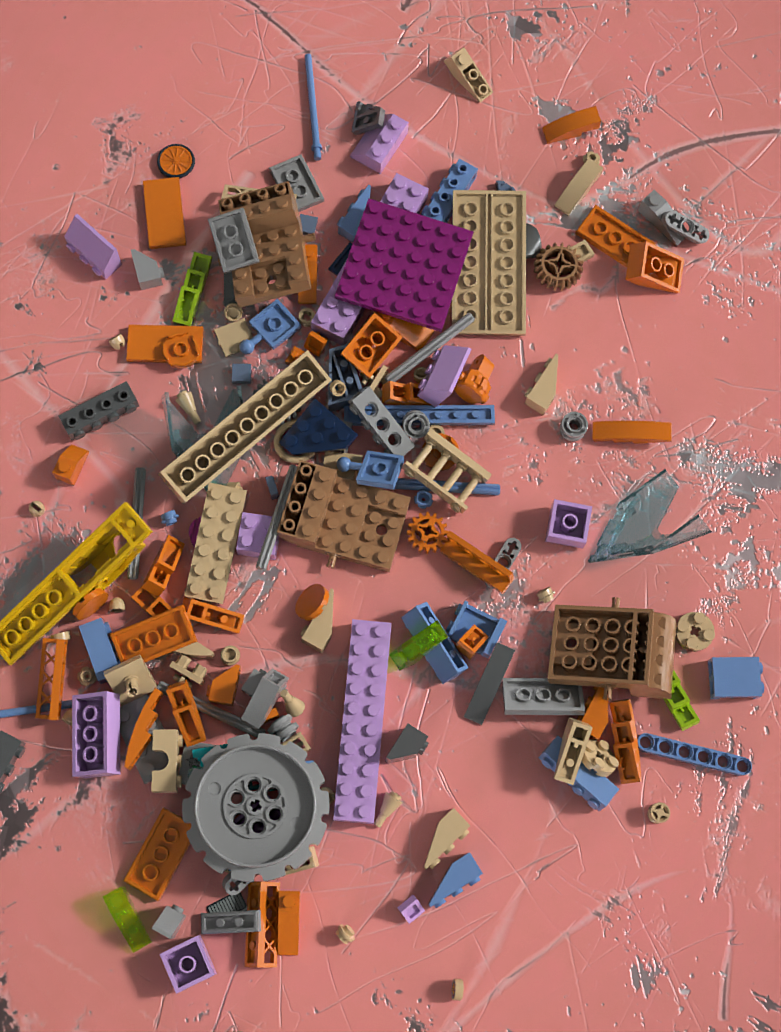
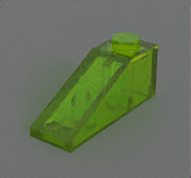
[389,620,448,671]
[103,886,152,953]

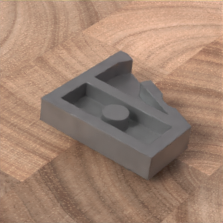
[352,101,385,135]

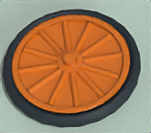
[157,144,195,178]

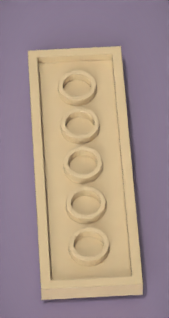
[184,483,247,604]

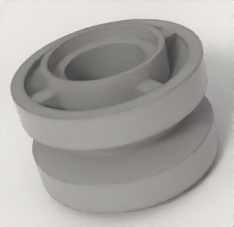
[402,410,430,439]
[560,412,588,442]
[267,714,299,742]

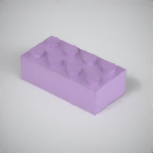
[72,691,121,778]

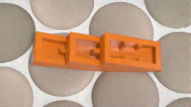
[592,421,672,444]
[124,688,164,771]
[609,699,641,784]

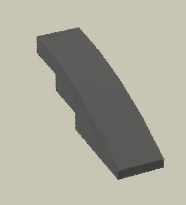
[464,642,515,725]

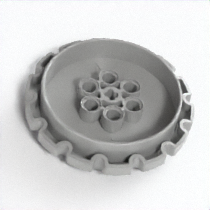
[182,733,329,882]

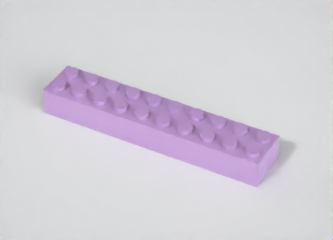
[311,173,429,345]
[333,619,392,824]

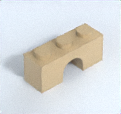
[151,729,183,793]

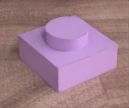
[397,895,425,924]

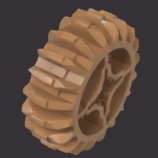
[534,242,583,291]

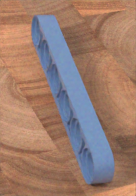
[637,733,752,776]

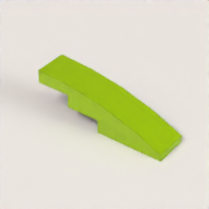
[173,252,213,326]
[663,669,700,731]

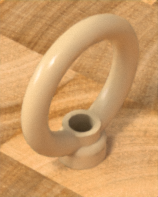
[274,419,315,464]

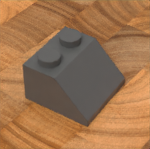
[385,724,429,764]

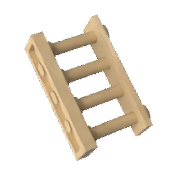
[402,429,492,513]

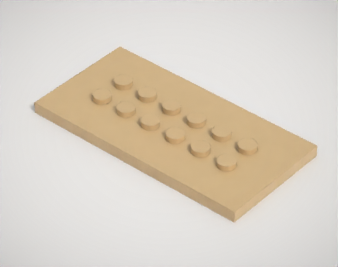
[452,190,526,336]

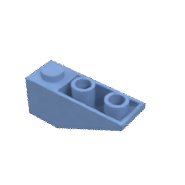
[337,185,371,243]
[428,852,483,908]

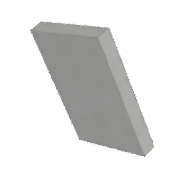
[269,154,324,212]
[208,207,260,274]

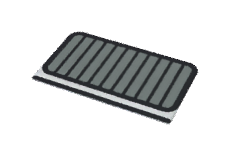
[207,893,247,913]

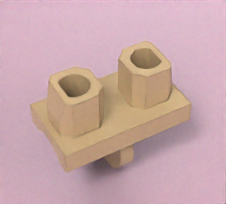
[360,365,389,399]
[170,654,207,688]

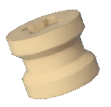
[647,802,670,824]

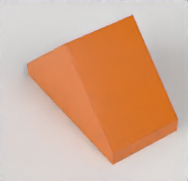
[455,624,489,660]

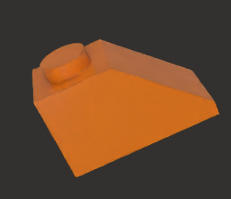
[52,444,89,486]
[206,664,241,707]

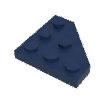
[279,399,358,455]

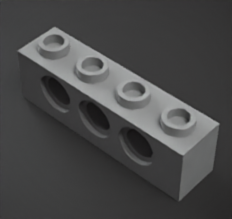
[348,386,415,456]

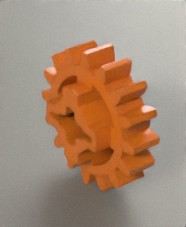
[407,512,449,554]

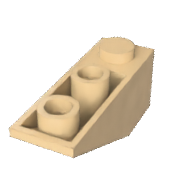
[444,47,493,103]
[524,354,558,415]
[300,588,334,653]
[424,808,470,869]

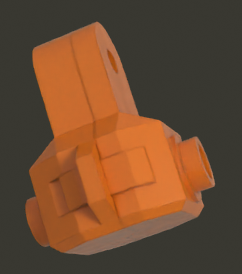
[454,354,494,404]

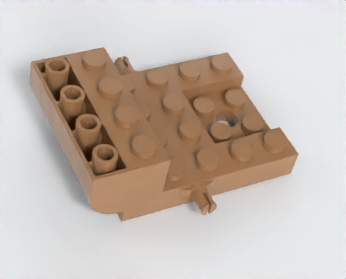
[218,181,316,308]
[277,460,411,572]
[547,597,676,701]

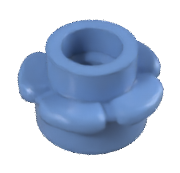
[414,490,433,509]
[161,510,179,526]

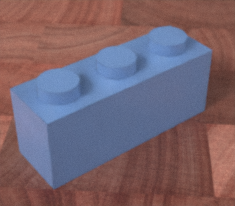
[79,618,120,684]

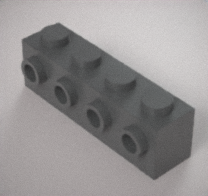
[59,381,139,440]

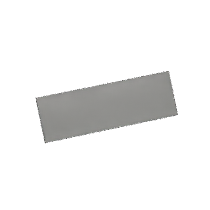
[201,910,261,935]

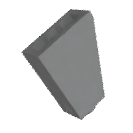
[241,668,289,729]

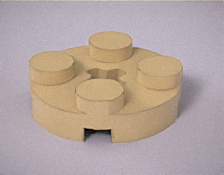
[676,612,715,651]
[582,739,619,777]

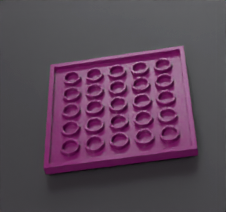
[335,198,474,332]

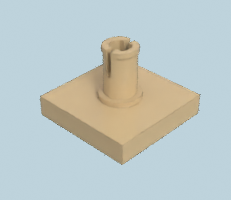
[103,654,157,706]

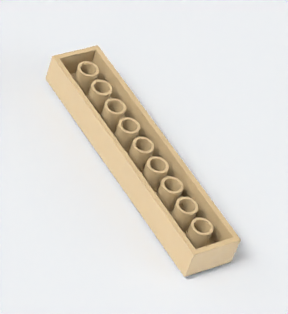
[158,350,332,504]

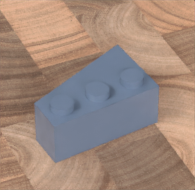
[328,344,362,412]

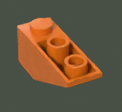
[576,687,608,740]

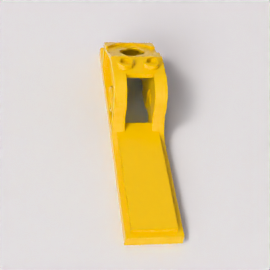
[0,502,153,665]

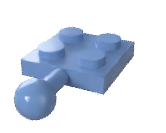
[239,299,302,354]
[336,450,404,490]

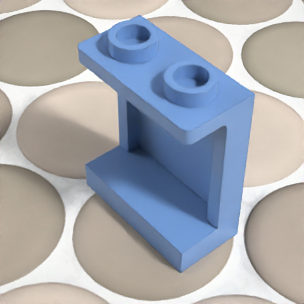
[446,600,507,659]
[708,657,764,699]

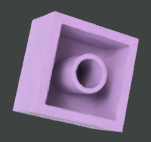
[545,499,592,549]
[236,512,279,560]
[160,935,217,994]

